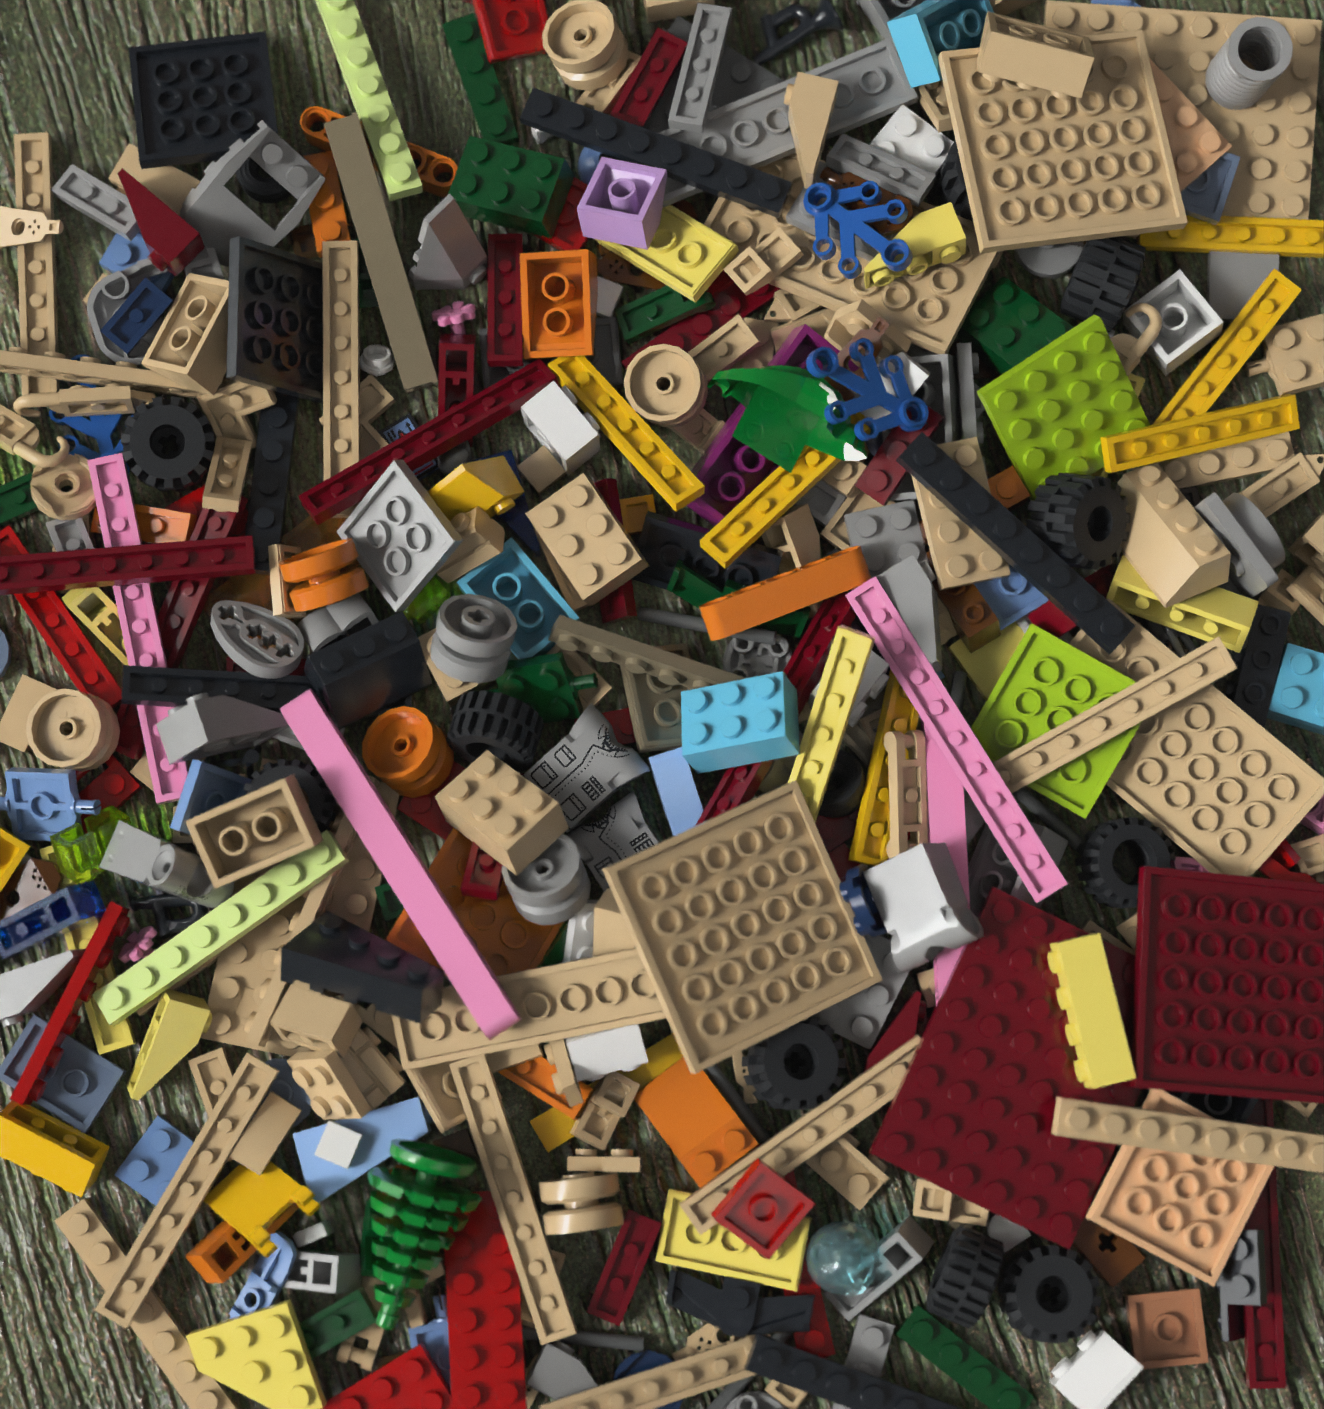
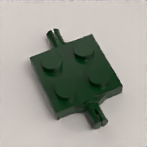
[481,652,598,723]

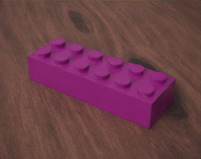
[686,324,859,526]

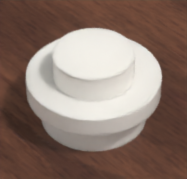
[360,344,395,376]

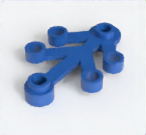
[803,181,913,279]
[806,338,929,441]
[49,354,138,475]

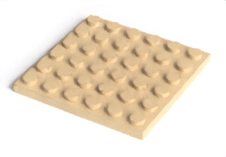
[938,30,1188,253]
[602,780,882,1074]

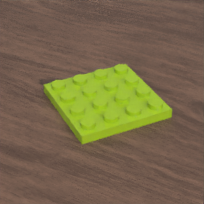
[976,315,1150,501]
[971,623,1142,819]

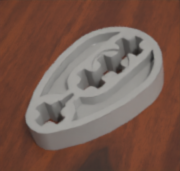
[210,600,304,679]

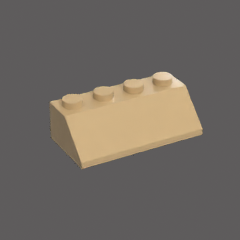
[1117,462,1231,608]

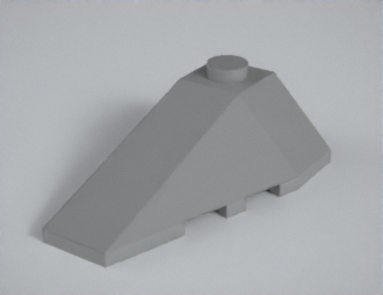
[408,194,488,290]

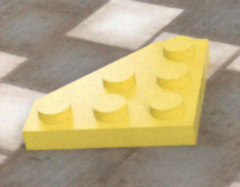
[186,1299,327,1409]

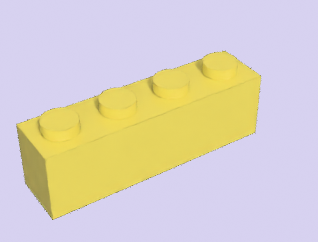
[1106,555,1259,653]
[1047,933,1136,1089]

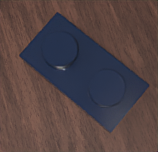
[100,277,174,355]

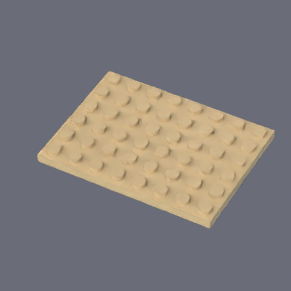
[1044,0,1322,220]

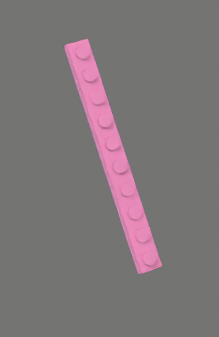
[87,453,189,805]
[845,576,1068,903]

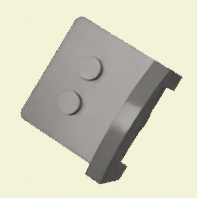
[1194,493,1285,598]

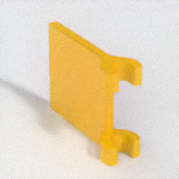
[203,1161,321,1258]

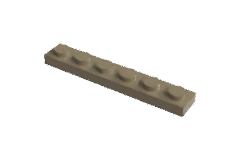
[548,615,746,690]

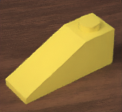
[62,587,128,665]
[126,989,212,1100]

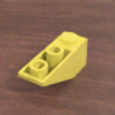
[864,202,966,289]

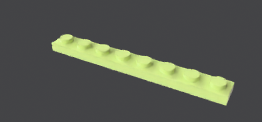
[316,0,423,202]
[92,830,349,1026]

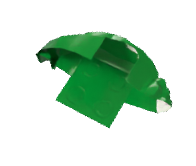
[707,365,867,473]

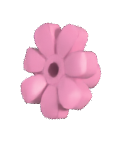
[432,301,476,334]
[118,926,157,964]

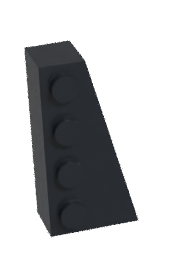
[281,910,444,1024]

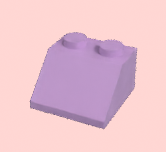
[577,157,667,250]

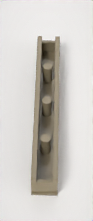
[324,112,438,393]

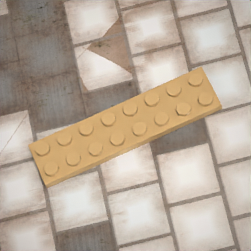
[392,948,667,1070]

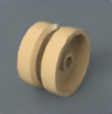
[542,0,629,91]
[624,344,708,428]
[26,688,120,772]
[539,1171,624,1235]

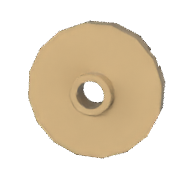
[30,453,96,521]

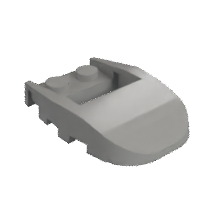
[180,120,326,267]
[87,248,225,365]

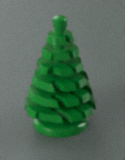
[368,1139,482,1330]

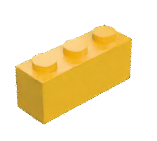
[0,1100,110,1198]

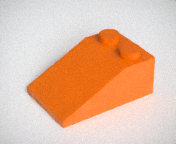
[520,249,598,359]
[634,1056,758,1189]

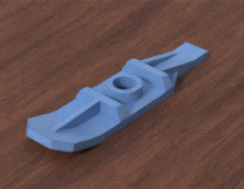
[229,1232,297,1319]

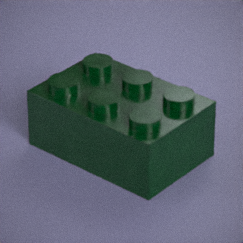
[448,136,575,239]
[958,276,1074,375]

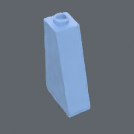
[649,747,703,836]
[293,1097,434,1203]

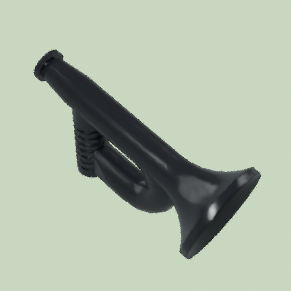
[752,0,845,66]
[131,894,232,939]

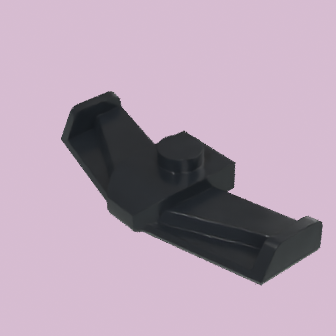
[666,1267,816,1338]

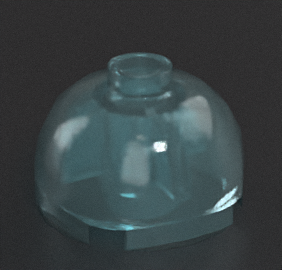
[806,1221,880,1296]

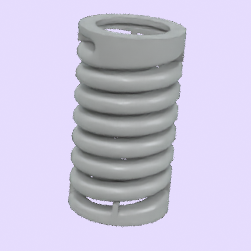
[1205,17,1293,110]

